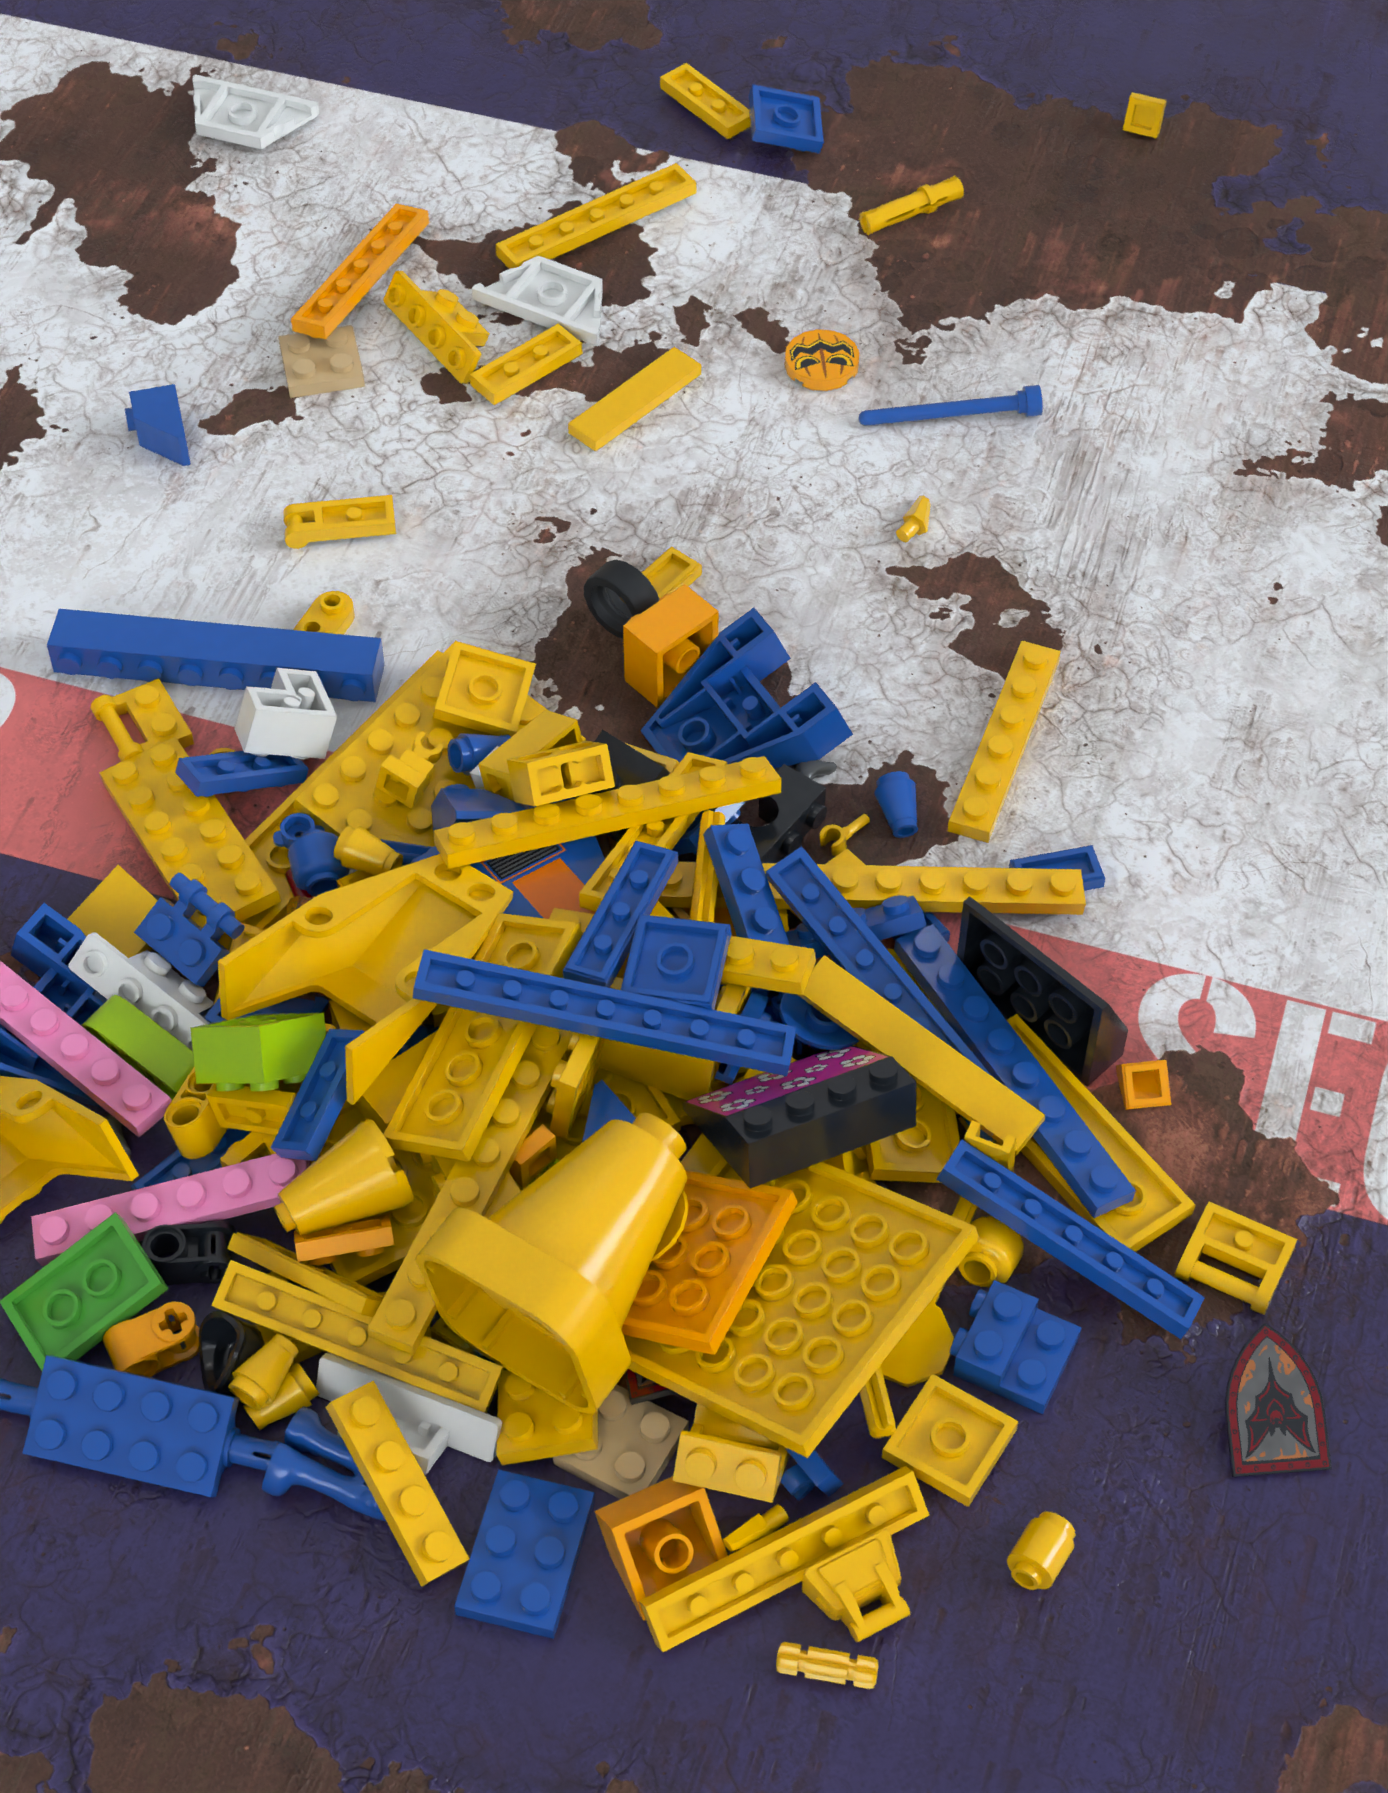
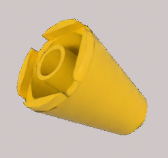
[274,1119,415,1236]

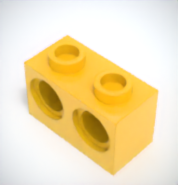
[507,741,615,807]

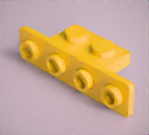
[383,271,490,384]

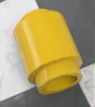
[1007,1512,1076,1590]

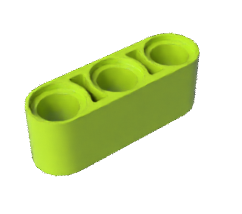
[81,995,194,1100]

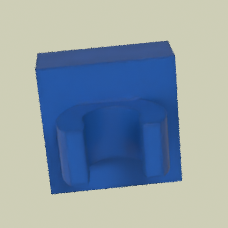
[780,1448,843,1501]

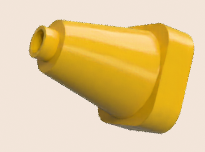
[416,1113,687,1414]

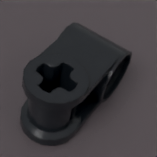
[142,1221,236,1286]

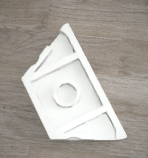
[193,74,319,149]
[472,256,603,346]

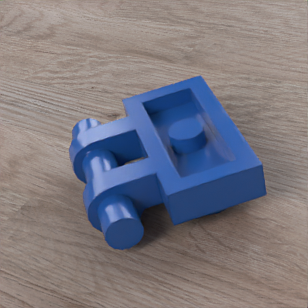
[134,873,244,987]

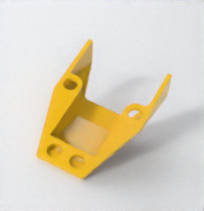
[218,854,513,1106]
[0,1076,139,1224]

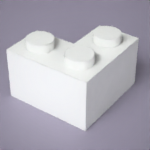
[235,668,337,760]

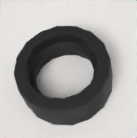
[584,559,659,639]

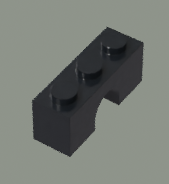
[731,764,827,863]

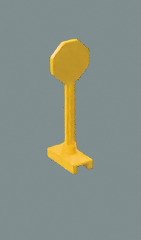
[881,1121,1016,1388]

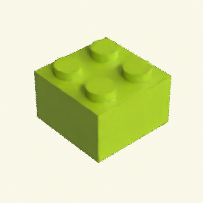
[190,1013,326,1091]

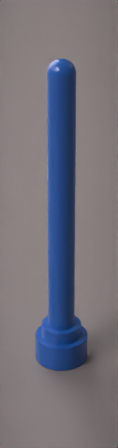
[858,385,1043,426]

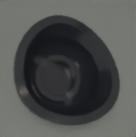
[199,1311,265,1393]

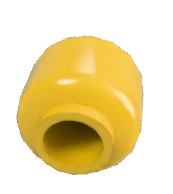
[957,1216,1024,1287]

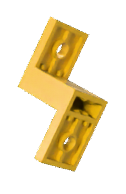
[546,977,753,1139]

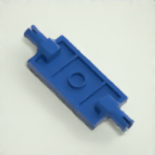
[0,1355,280,1497]

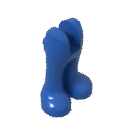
[262,1407,386,1522]

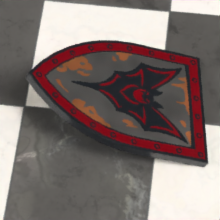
[1225,1323,1332,1477]

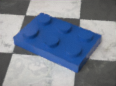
[454,1469,595,1639]

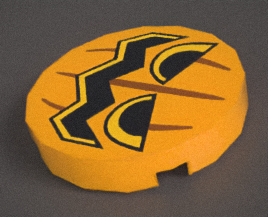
[784,329,860,391]

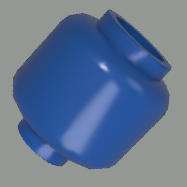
[288,829,350,897]

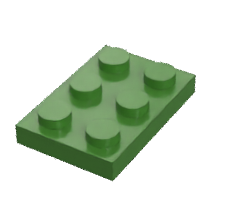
[0,1212,169,1371]

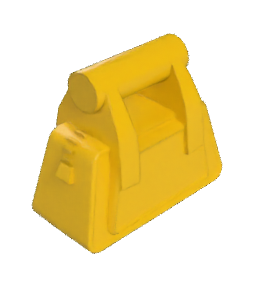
[802,1530,910,1642]

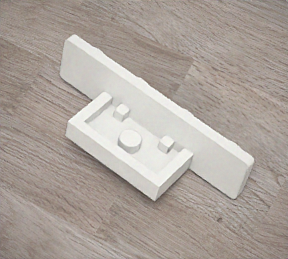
[68,932,214,1051]
[316,1353,502,1474]

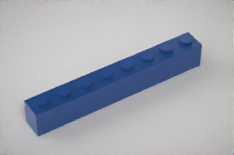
[47,609,385,702]

